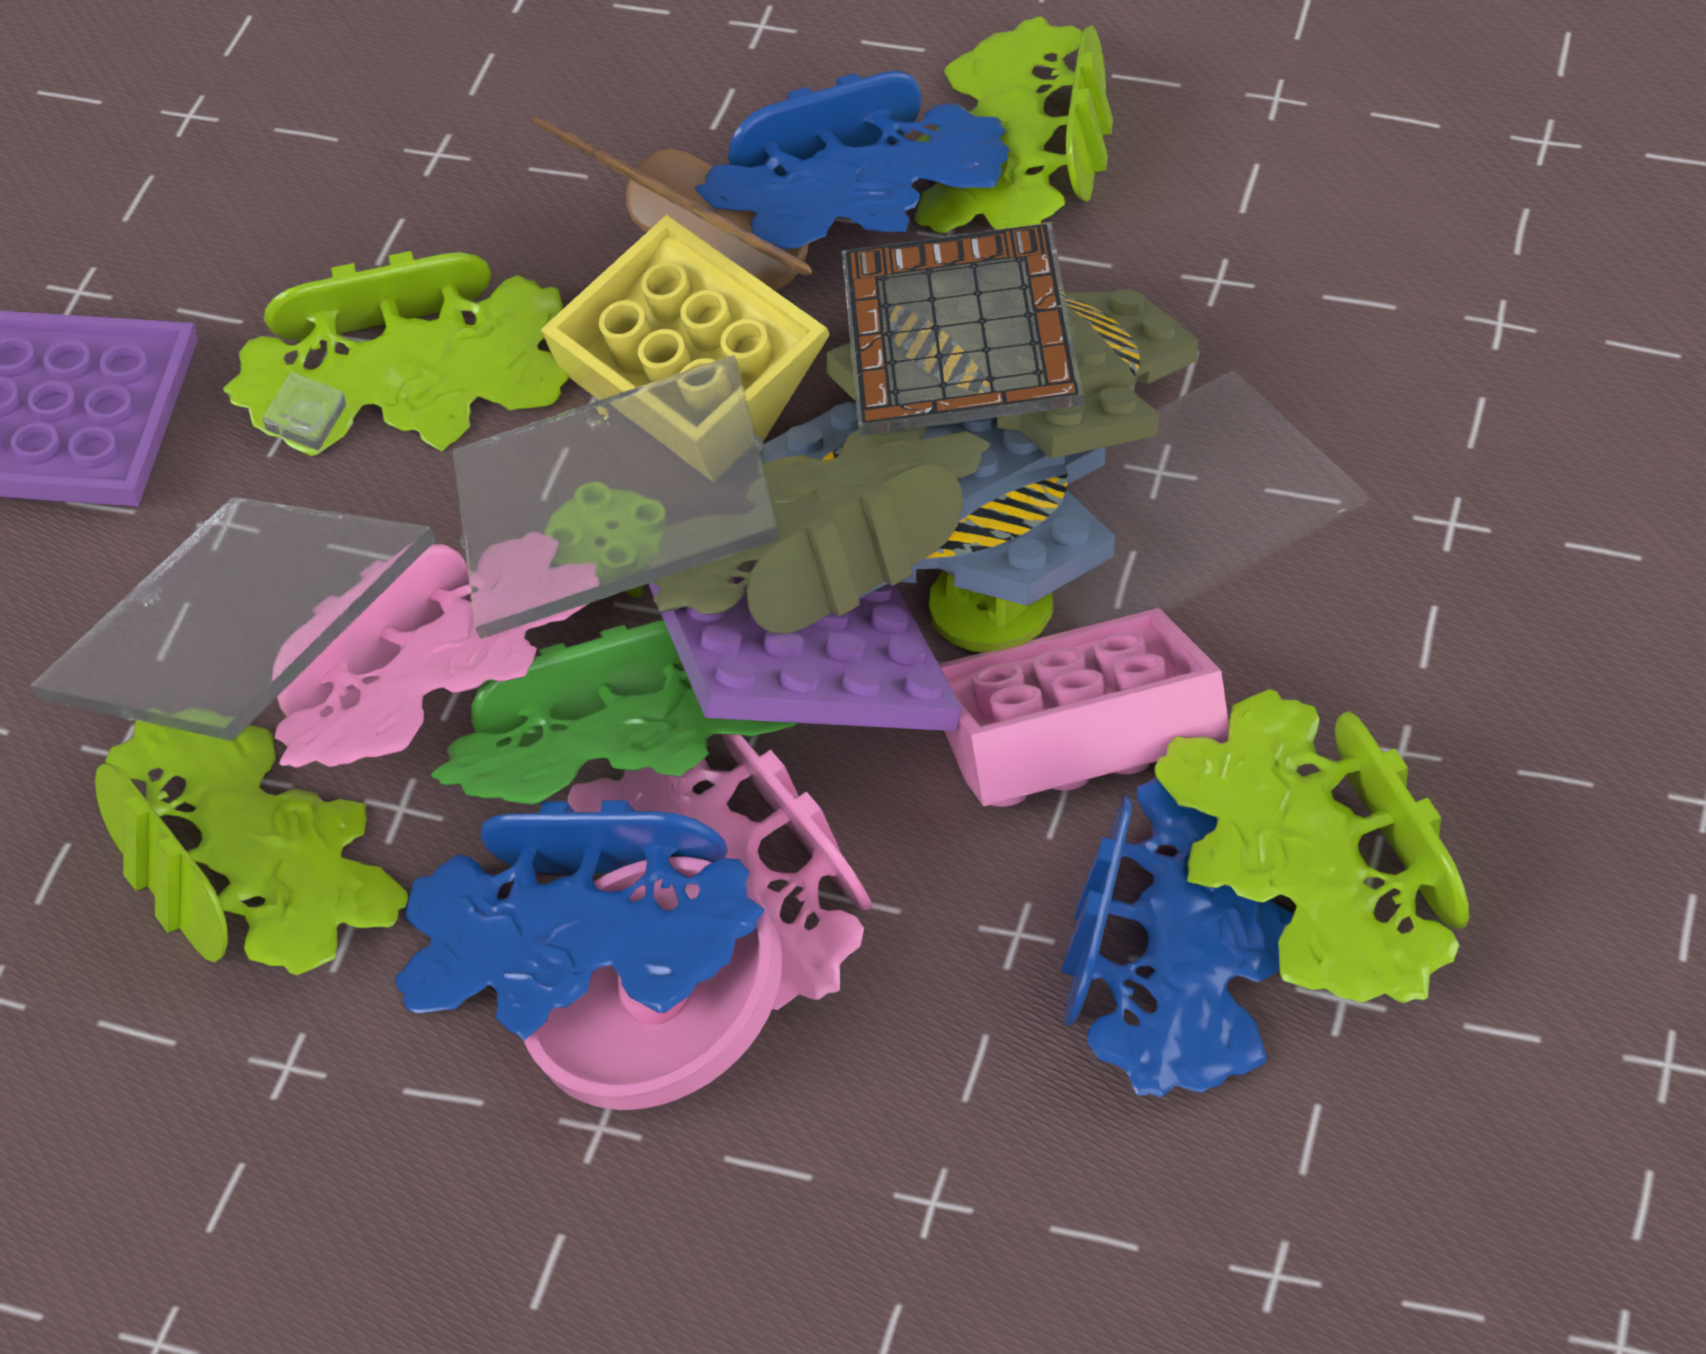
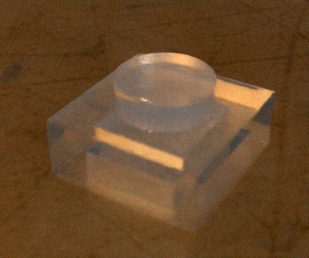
[263,372,346,451]

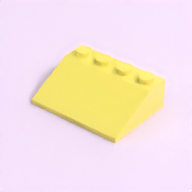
[541,215,829,489]

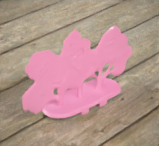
[275,538,602,768]
[568,734,873,1010]

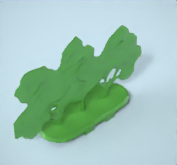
[431,620,798,806]

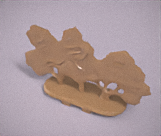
[529,115,812,291]

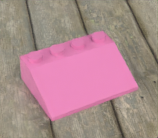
[939,608,1229,807]

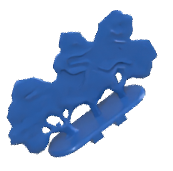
[695,70,1010,249]
[1061,778,1294,1097]
[395,800,765,1041]

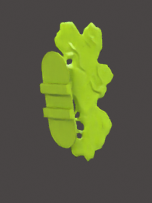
[914,16,1113,233]
[223,251,569,456]
[1155,689,1469,1003]
[95,715,409,975]

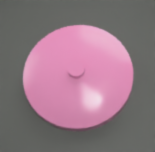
[524,857,782,1110]

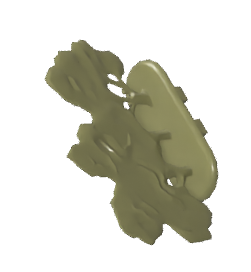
[650,416,991,634]

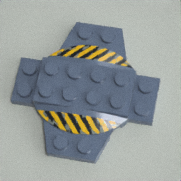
[762,401,1115,606]

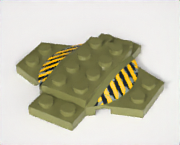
[826,263,1199,459]

